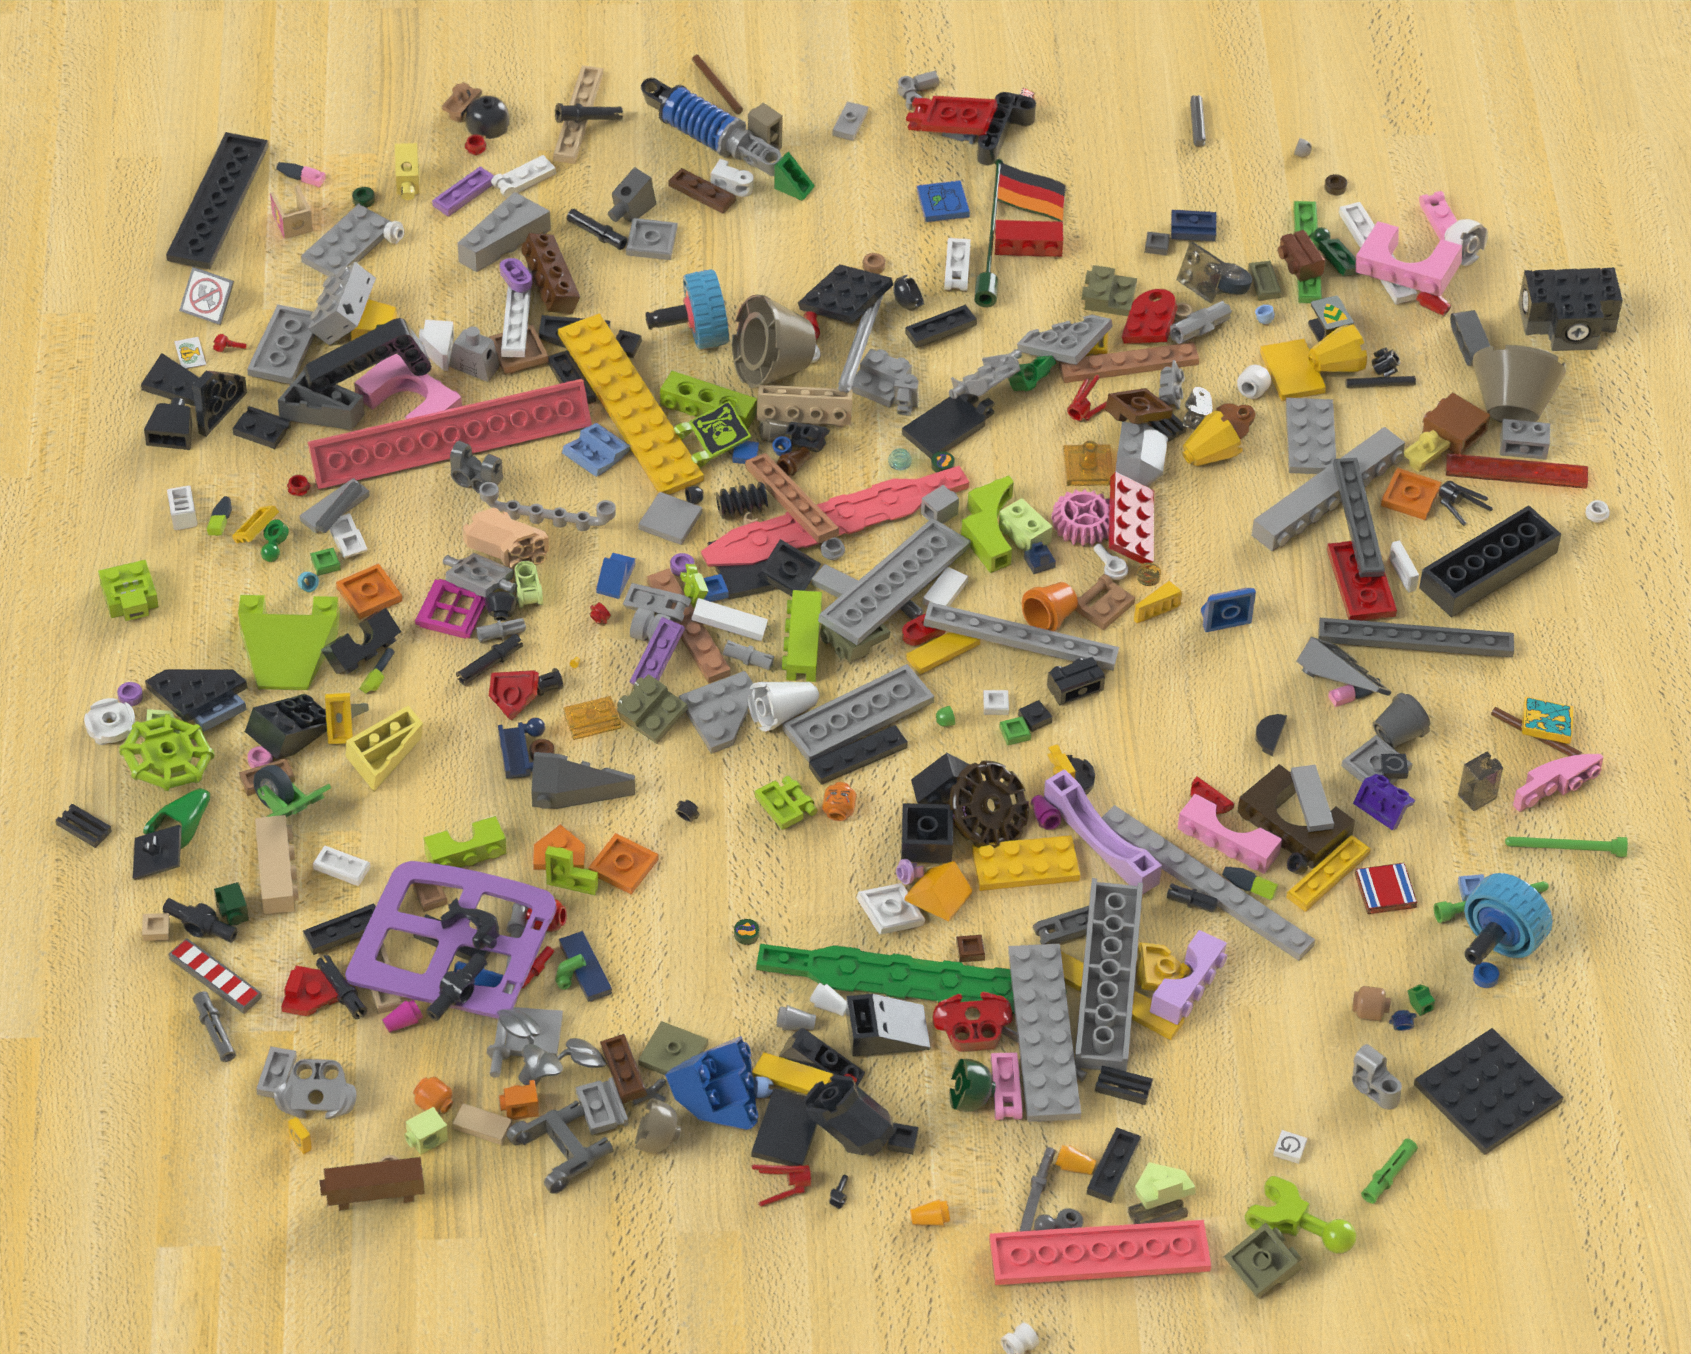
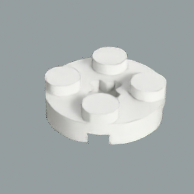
[84,698,135,745]

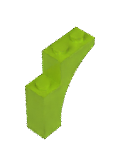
[961,475,1014,573]

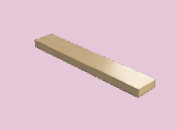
[553,65,603,164]

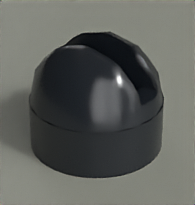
[685,486,704,504]
[1287,852,1309,874]

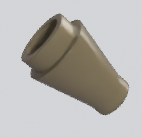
[759,418,790,442]

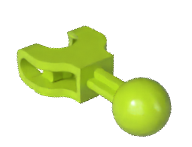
[1245,1176,1356,1254]

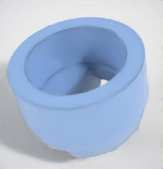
[1255,305,1274,325]
[754,1077,773,1098]

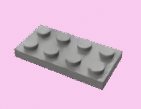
[301,204,391,277]
[247,304,315,384]
[1286,398,1336,474]

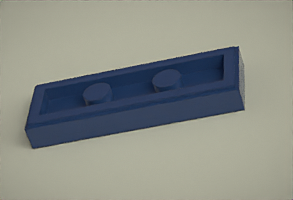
[559,931,612,1002]

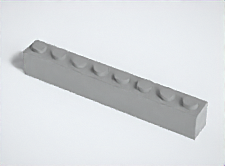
[1251,427,1405,551]

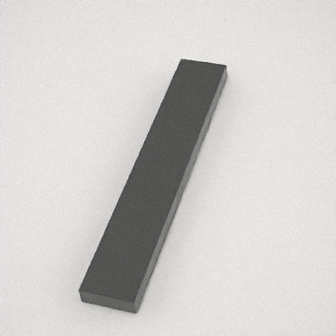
[1333,458,1385,577]

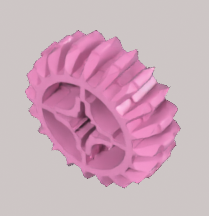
[1051,489,1110,547]

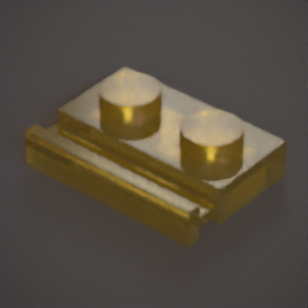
[563,696,621,740]

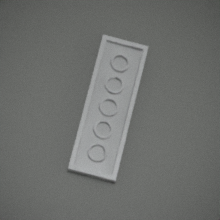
[783,664,934,762]

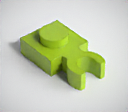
[680,564,708,607]

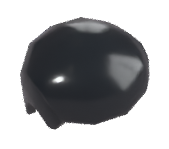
[893,275,924,310]

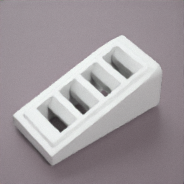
[167,486,197,530]

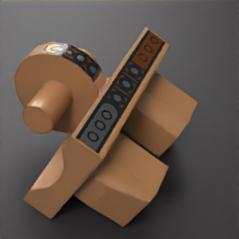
[442,82,482,123]

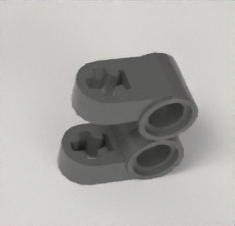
[450,441,504,494]

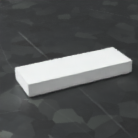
[691,598,768,641]

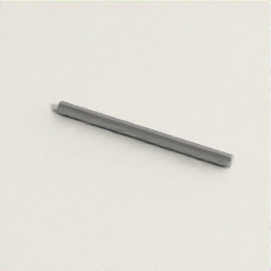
[838,296,883,393]

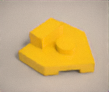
[1136,942,1191,991]

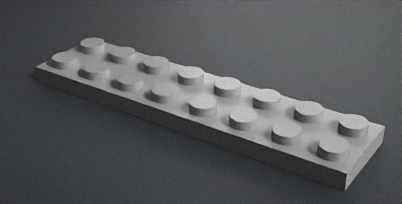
[818,518,971,645]
[1008,944,1081,1122]

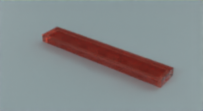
[1445,453,1588,489]

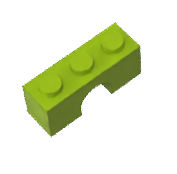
[423,816,507,868]

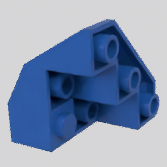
[665,1036,758,1130]

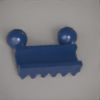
[498,717,546,779]

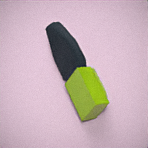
[207,496,232,536]
[359,648,395,694]
[1222,866,1278,900]

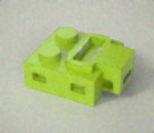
[98,559,159,621]

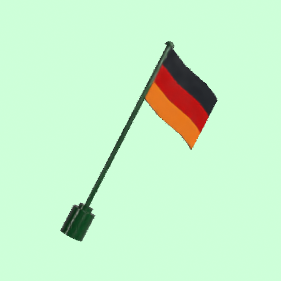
[974,159,1066,307]

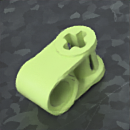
[515,561,543,608]

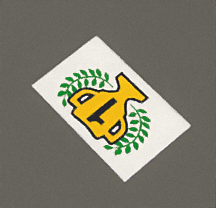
[174,337,206,368]

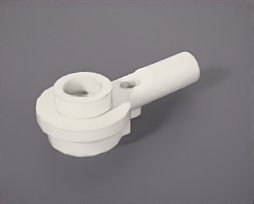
[1094,544,1128,580]

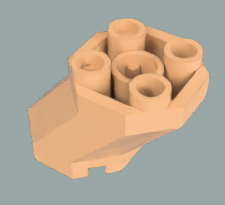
[463,507,549,572]

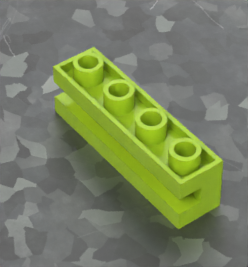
[782,590,822,682]

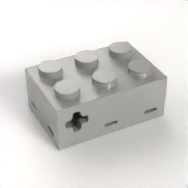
[308,262,376,345]

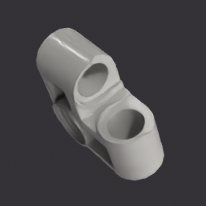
[1352,1044,1402,1110]

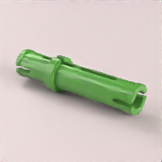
[1361,1139,1418,1204]

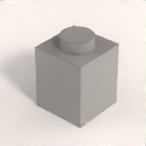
[921,485,959,524]

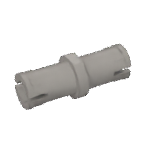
[723,640,774,671]

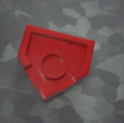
[488,670,539,721]
[281,965,338,1016]

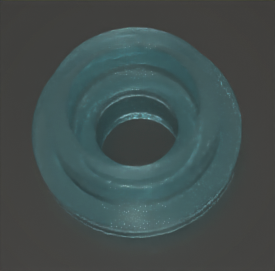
[888,448,912,470]

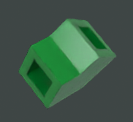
[1407,984,1435,1016]

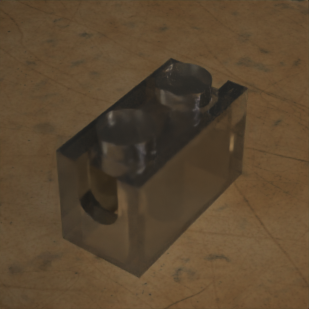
[1458,751,1503,811]

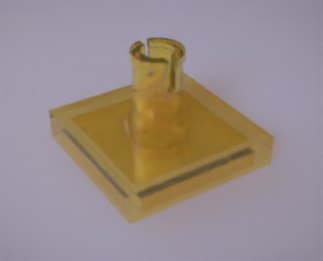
[1063,441,1114,486]

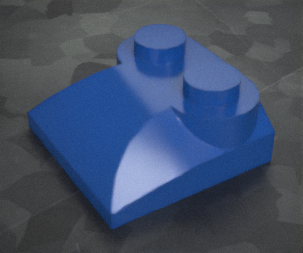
[1201,588,1256,632]

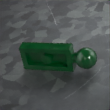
[1313,227,1360,276]

